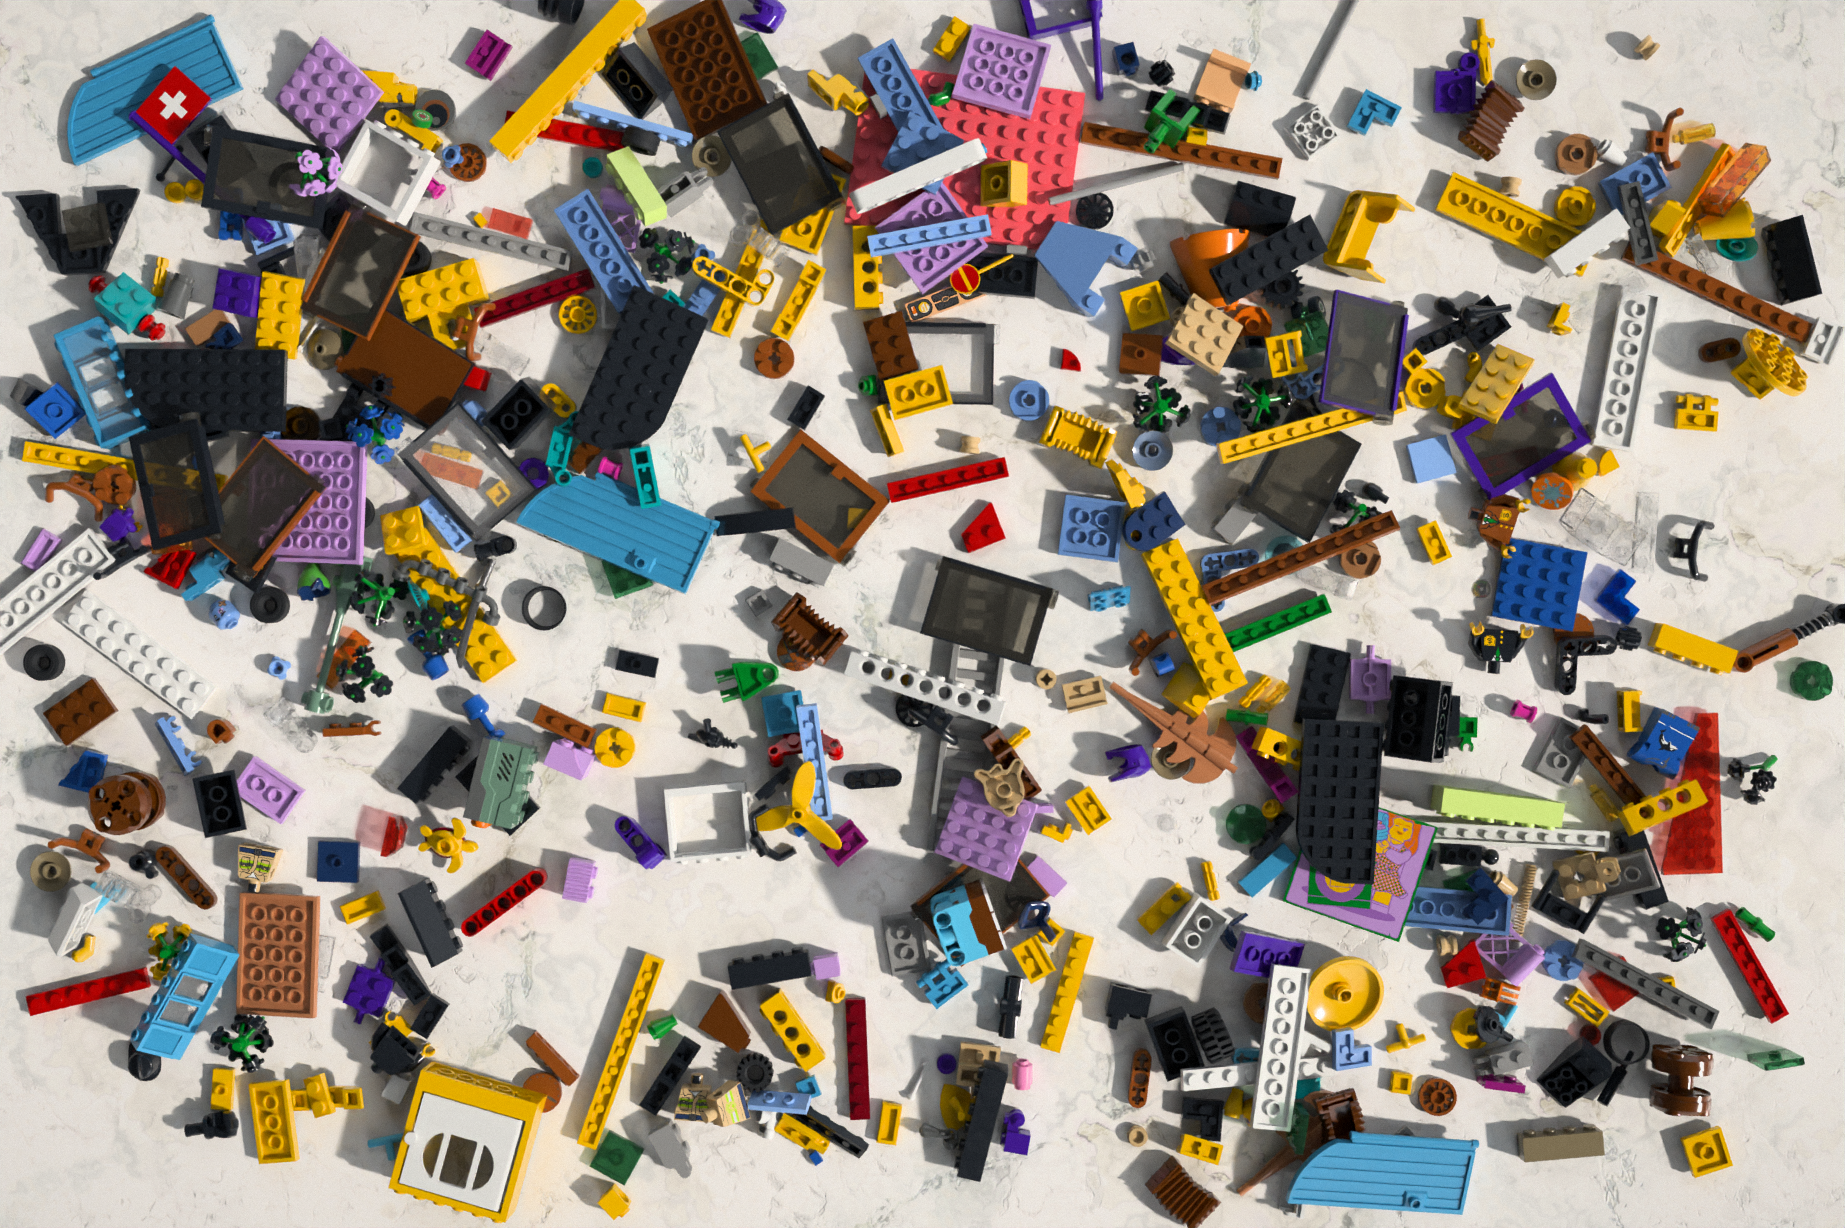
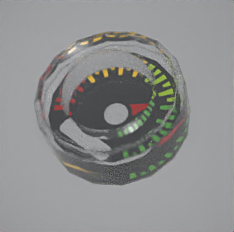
[1471,579,1493,599]

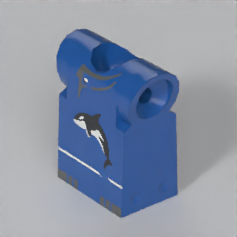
[1626,707,1700,780]

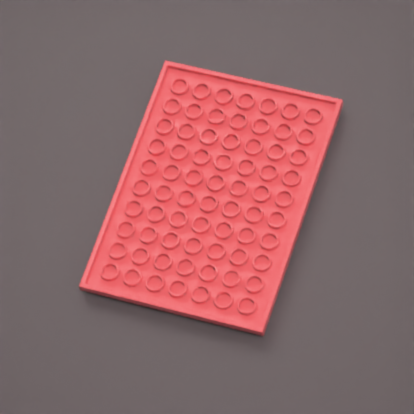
[844,69,1085,251]

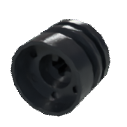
[538,0,585,26]

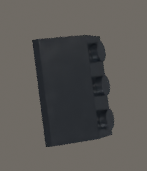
[601,42,674,120]
[1223,181,1296,237]
[192,769,247,838]

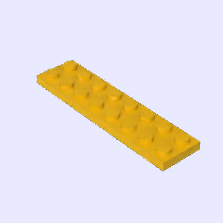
[1435,172,1588,277]
[394,528,518,683]
[1141,538,1248,701]

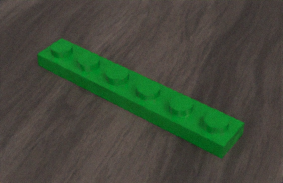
[1225,594,1332,652]

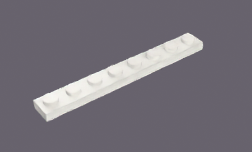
[1180,1055,1336,1091]

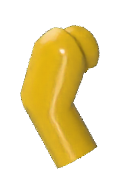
[1464,352,1483,383]
[71,935,96,963]

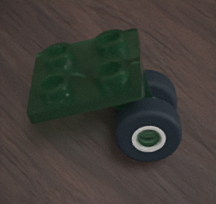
[1284,296,1329,357]

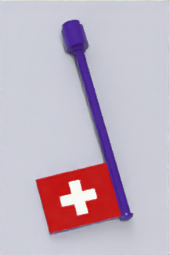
[128,66,276,244]

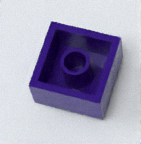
[212,268,262,318]

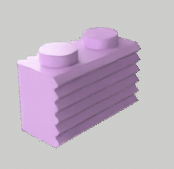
[562,857,598,903]

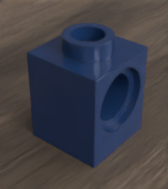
[1112,42,1140,76]

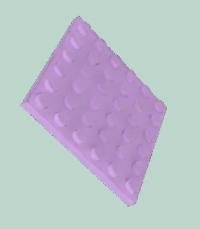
[247,439,368,565]

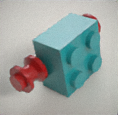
[88,272,166,341]

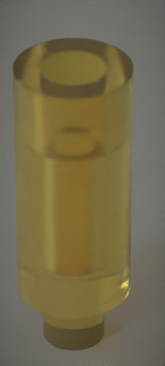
[1672,123,1716,145]
[1256,679,1291,713]
[1588,784,1620,822]

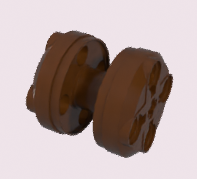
[87,771,166,835]
[1649,1044,1714,1116]

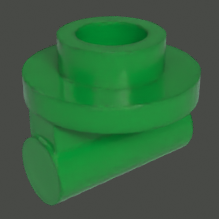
[858,375,878,396]

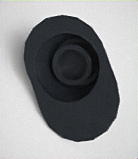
[127,1042,162,1081]

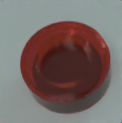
[1579,1024,1601,1045]

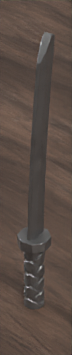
[456,558,496,669]

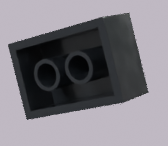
[481,377,557,450]
[1144,1006,1205,1082]

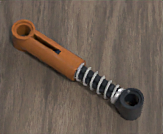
[1731,604,1845,673]

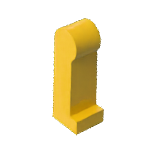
[384,109,443,153]

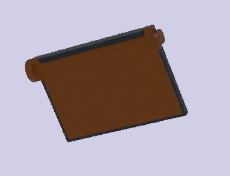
[334,302,476,436]

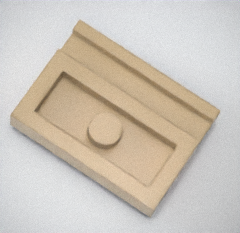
[1062,675,1108,713]

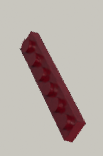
[474,268,596,328]
[845,998,870,1120]

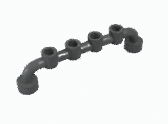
[392,559,501,626]

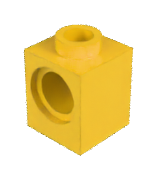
[598,1184,631,1220]

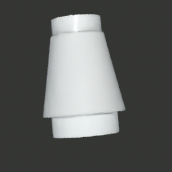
[1597,139,1627,167]

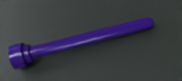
[1086,0,1104,101]

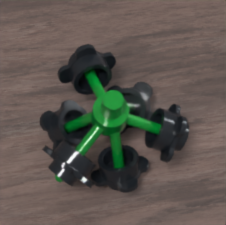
[210,1014,274,1073]

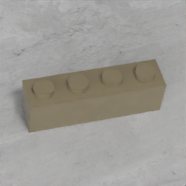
[1517,1124,1605,1163]

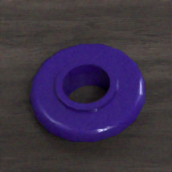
[519,457,549,489]

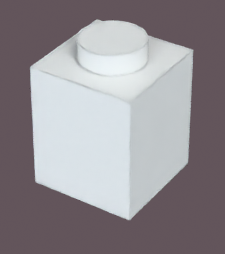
[381,1072,415,1105]

